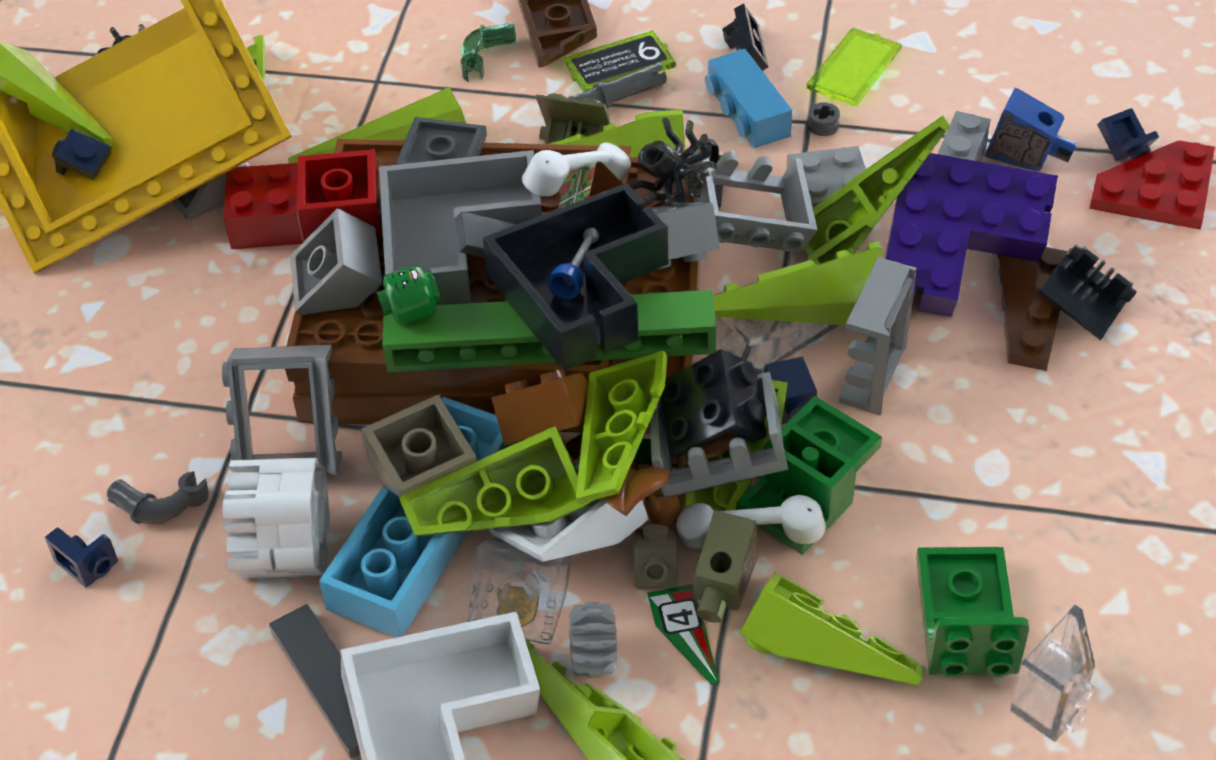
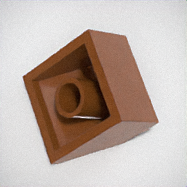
[491,369,588,445]

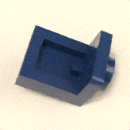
[1097,108,1159,161]
[52,129,111,180]

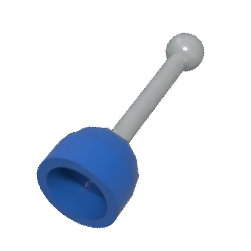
[547,228,599,300]

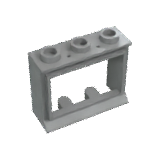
[689,148,817,252]
[839,257,917,415]
[222,345,342,475]
[650,372,788,497]

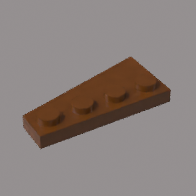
[997,247,1068,371]

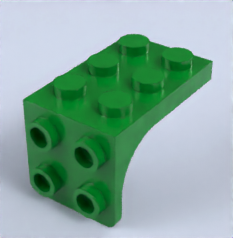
[916,547,1029,677]

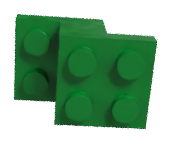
[736,396,882,555]

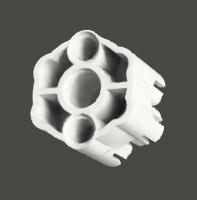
[222,457,331,578]

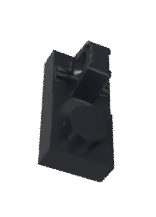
[722,3,769,71]

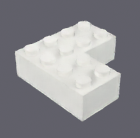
[340,612,540,760]

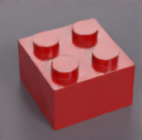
[297,149,382,241]
[223,163,304,249]

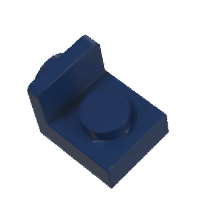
[45,527,118,588]

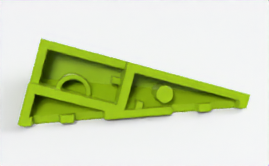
[0,41,115,148]
[288,87,466,163]
[804,115,950,265]
[526,641,685,760]

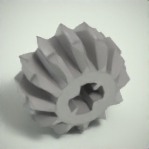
[569,602,617,678]

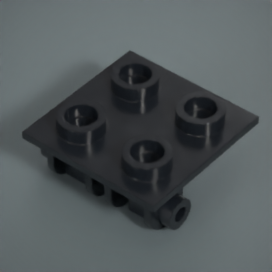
[1038,244,1137,340]

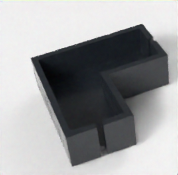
[483,183,669,371]

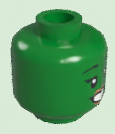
[377,265,442,325]

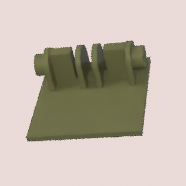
[536,93,611,144]

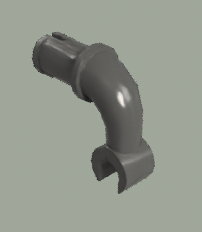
[107,471,209,524]

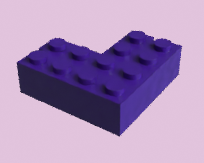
[885,153,1058,317]

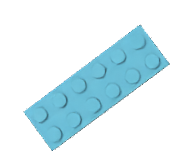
[319,397,518,638]

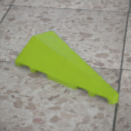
[713,241,882,326]

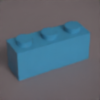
[705,49,792,148]

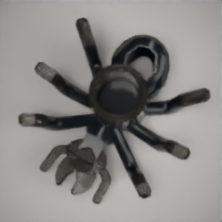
[628,117,717,206]

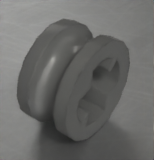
[808,102,840,136]

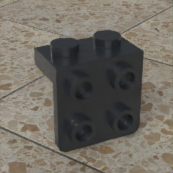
[660,349,767,457]

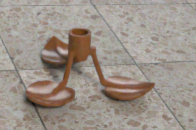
[566,432,747,527]

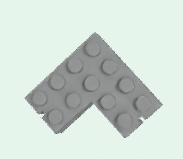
[379,150,542,305]

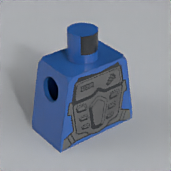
[985,87,1077,172]

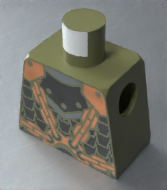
[695,510,758,623]

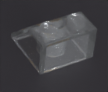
[467,537,572,645]
[1010,605,1095,742]

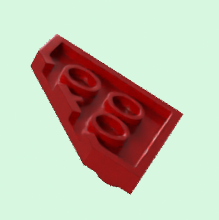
[1089,140,1215,230]

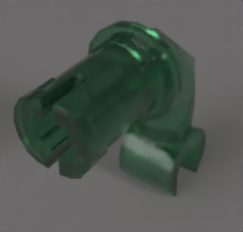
[461,22,517,82]

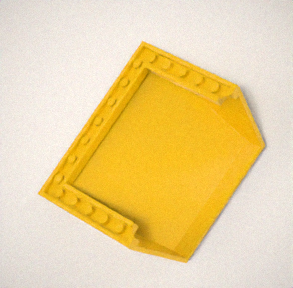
[0,0,292,274]

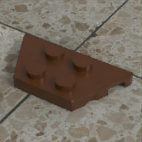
[518,0,597,68]

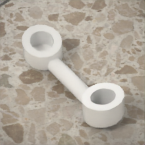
[522,142,631,197]
[676,495,826,549]

